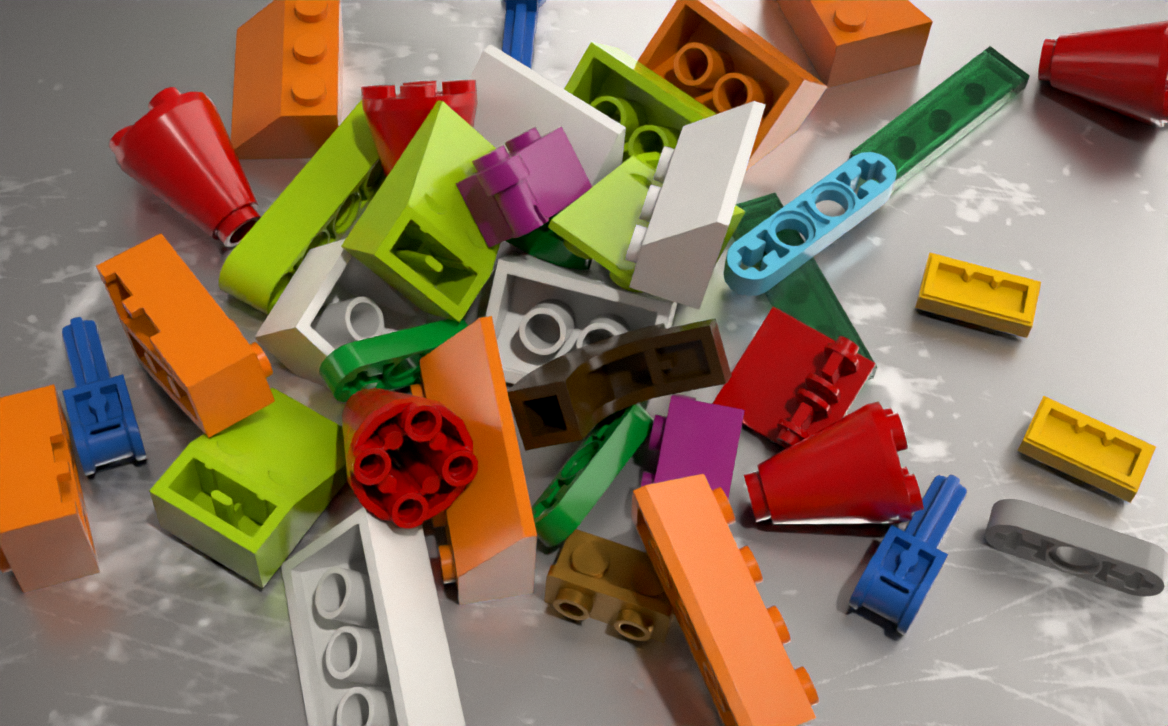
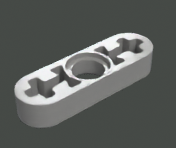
[985,499,1168,597]

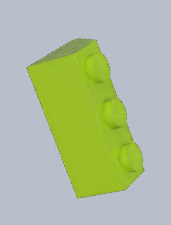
[564,42,716,163]

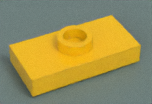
[915,252,1041,338]
[1017,396,1156,503]

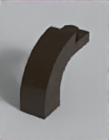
[507,318,732,451]

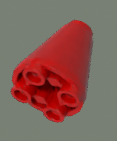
[1038,20,1168,127]
[361,79,478,178]
[108,87,261,247]
[342,388,478,529]
[744,401,924,524]

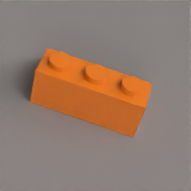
[231,0,343,160]
[637,0,827,171]

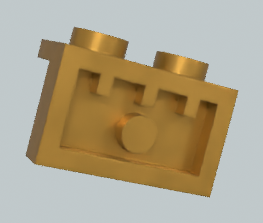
[544,529,674,643]

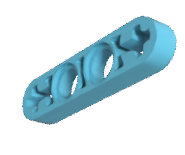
[723,152,897,296]

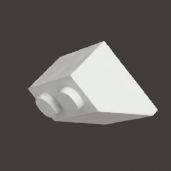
[254,239,429,388]

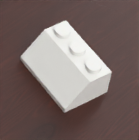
[469,44,626,215]
[625,101,765,310]
[486,250,677,412]

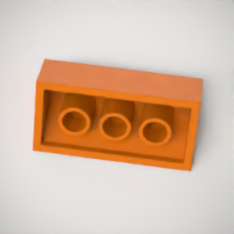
[410,316,537,605]
[631,474,819,726]

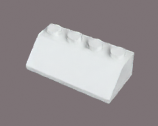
[281,507,466,726]

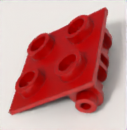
[712,306,876,449]

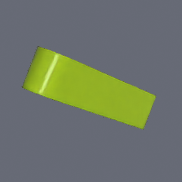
[218,100,386,315]

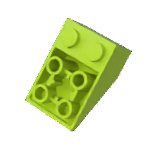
[341,101,500,322]
[548,151,745,293]
[149,387,347,588]

